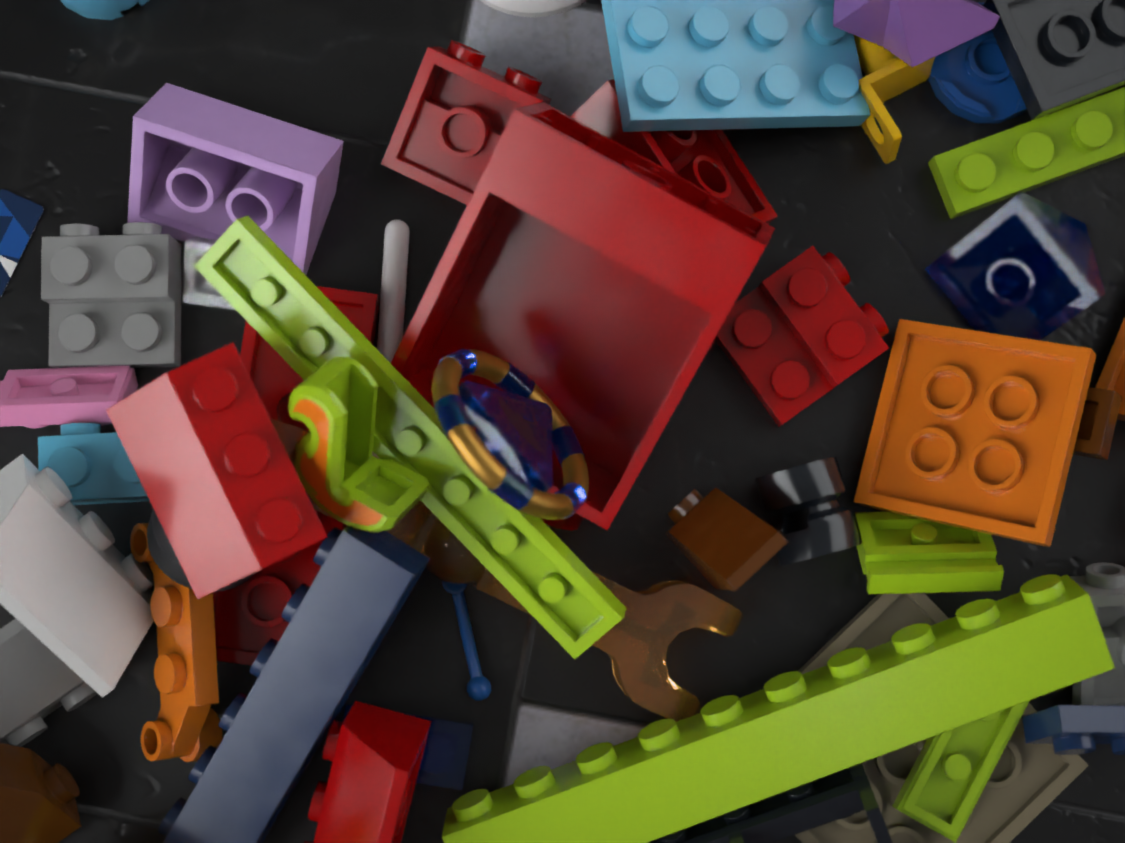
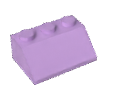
[127,83,344,275]

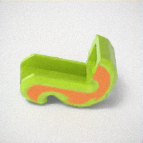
[288,356,429,533]

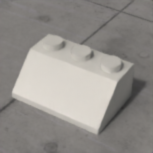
[0,454,154,698]

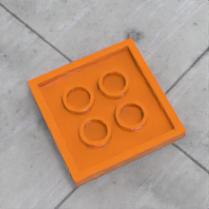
[853,319,1096,548]

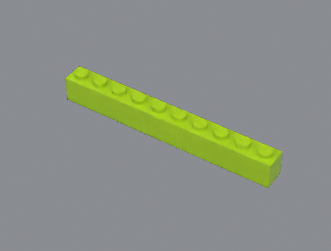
[442,574,1115,843]

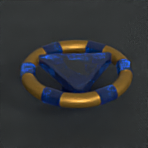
[432,349,589,520]

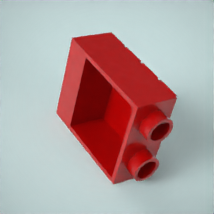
[391,102,775,531]

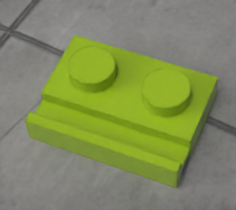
[854,512,1004,594]

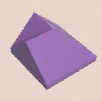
[833,0,1000,67]

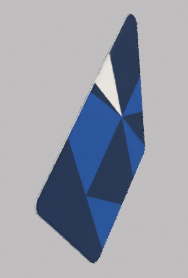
[0,189,44,298]

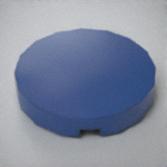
[928,2,1027,124]

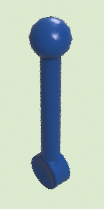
[442,569,491,701]

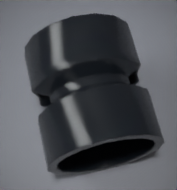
[755,456,861,566]

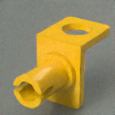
[854,35,935,164]

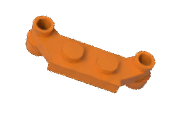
[130,523,223,763]

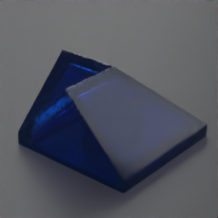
[925,192,1106,340]

